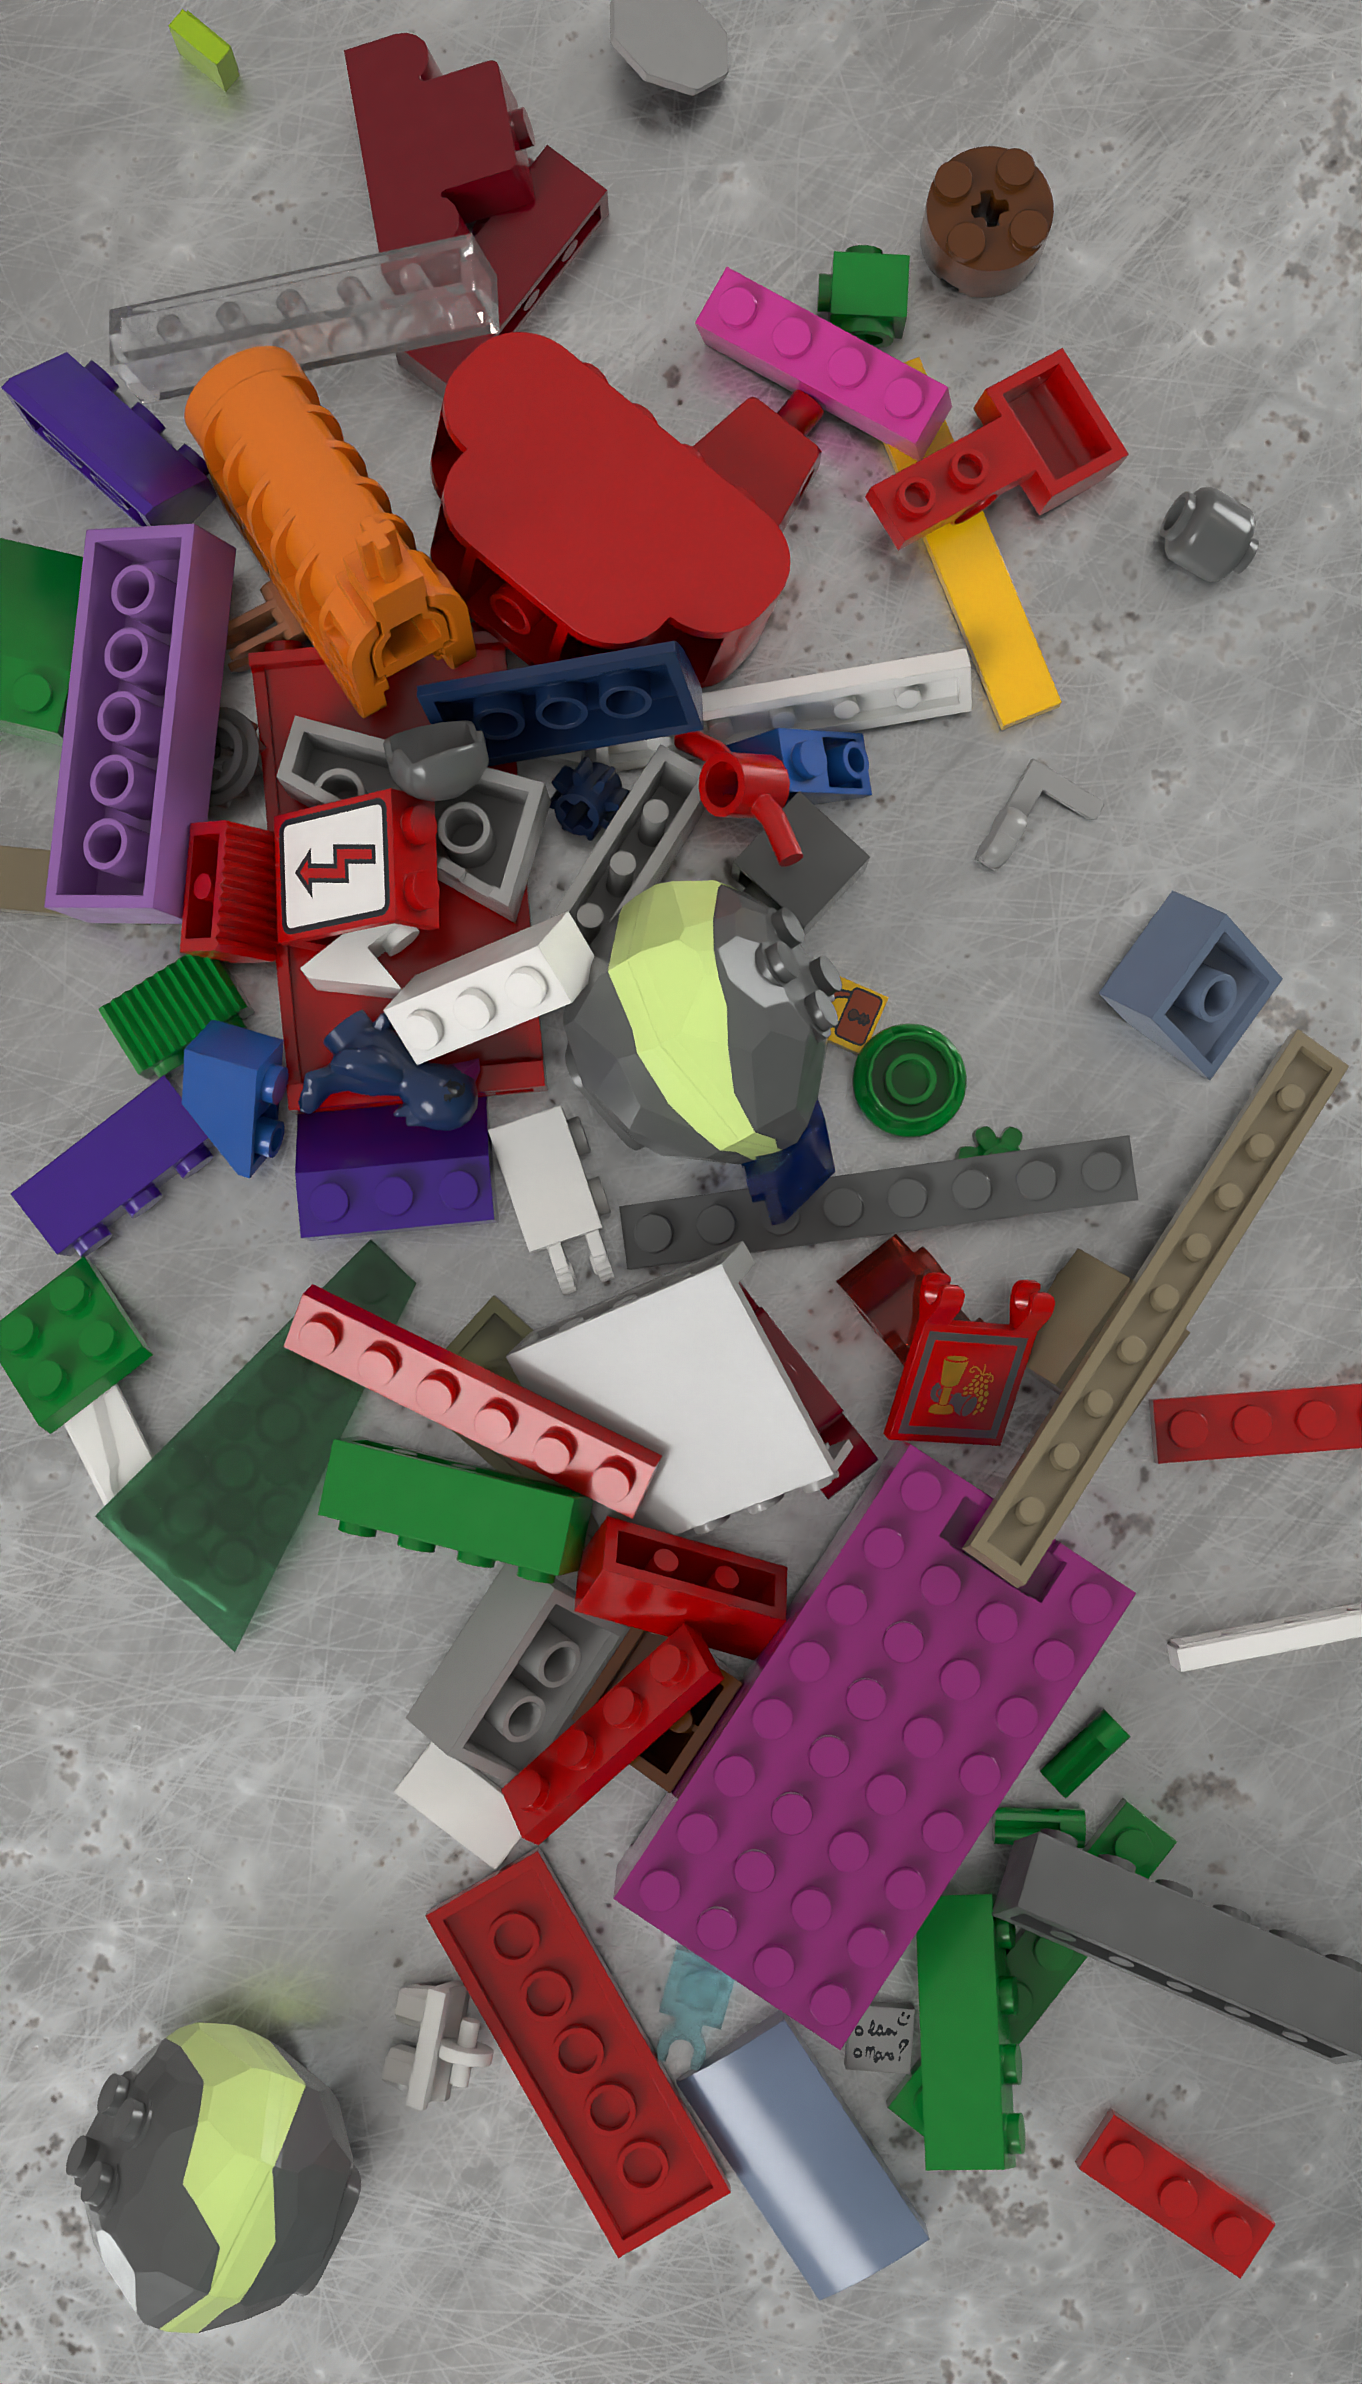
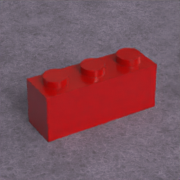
[574,1516,788,1661]

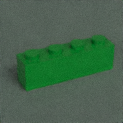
[318,1436,593,1584]
[916,1894,1026,2171]

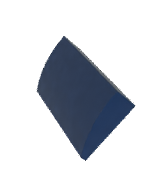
[417,641,704,767]

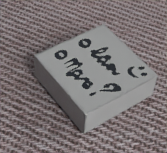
[844,2001,915,2075]

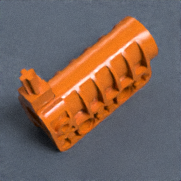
[184,346,476,718]

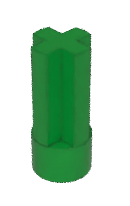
[1040,1708,1131,1799]
[992,1807,1086,1848]

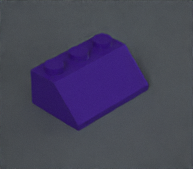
[1,352,217,527]
[295,1096,499,1241]

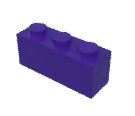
[10,1075,214,1258]

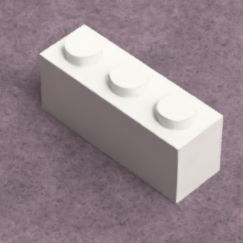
[383,911,595,1065]

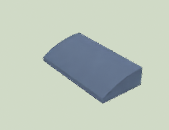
[676,2010,930,2301]

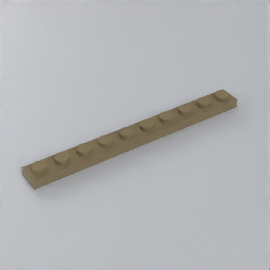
[962,1029,1349,1588]

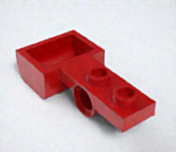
[865,348,1129,551]

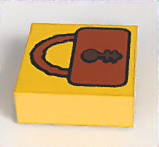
[828,976,889,1056]

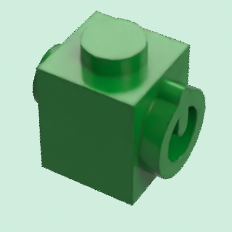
[817,245,910,349]

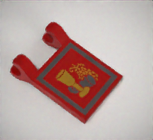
[883,1272,1055,1446]

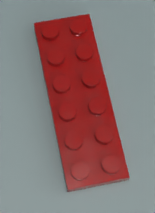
[425,1847,731,2258]

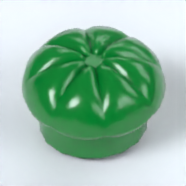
[852,1023,967,1138]

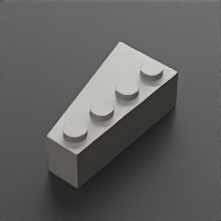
[276,716,551,923]

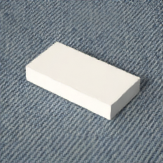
[394,1741,521,1870]

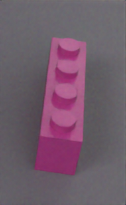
[695,267,952,461]

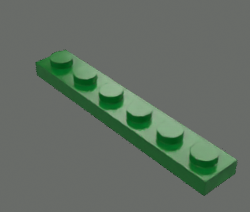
[886,1798,1177,2137]

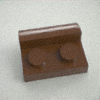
[571,1627,744,1793]

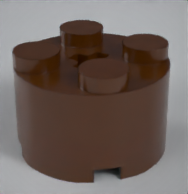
[920,146,1054,298]

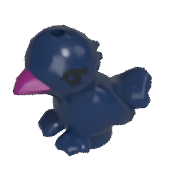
[298,1010,480,1131]

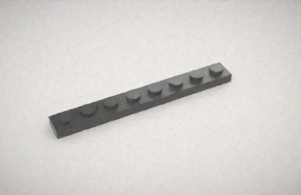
[619,1135,1139,1270]

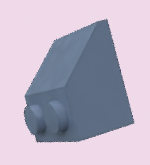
[1099,890,1283,1080]

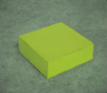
[168,9,240,92]

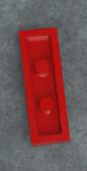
[1075,2108,1276,2279]

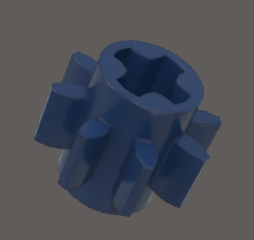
[549,756,630,841]

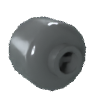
[1160,487,1259,582]

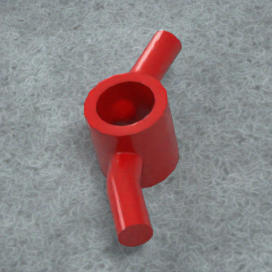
[674,731,804,867]

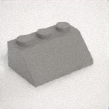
[406,1563,631,1783]

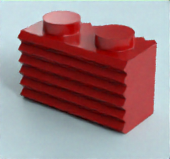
[180,820,278,963]

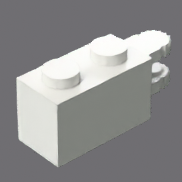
[488,1105,615,1296]

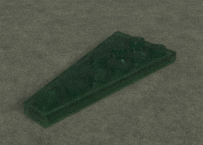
[95,1239,417,1653]

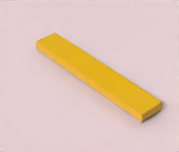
[883,357,1062,730]

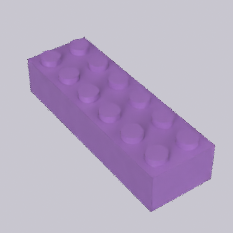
[44,524,236,924]

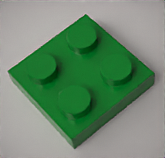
[0,1257,153,1434]

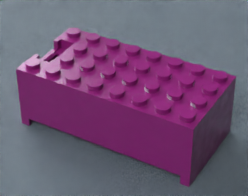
[613,1440,1137,2050]

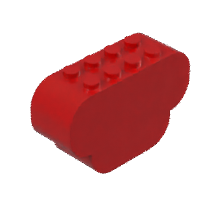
[430,332,791,688]

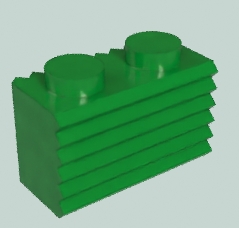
[98,954,255,1079]

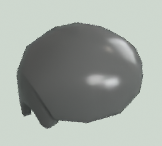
[383,720,489,802]

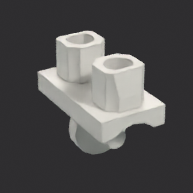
[381,1980,494,2111]

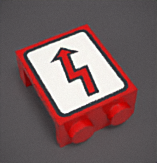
[274,788,440,952]

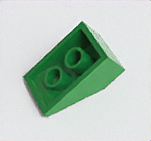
[0,538,83,746]

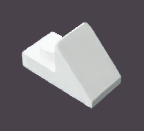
[300,923,420,999]

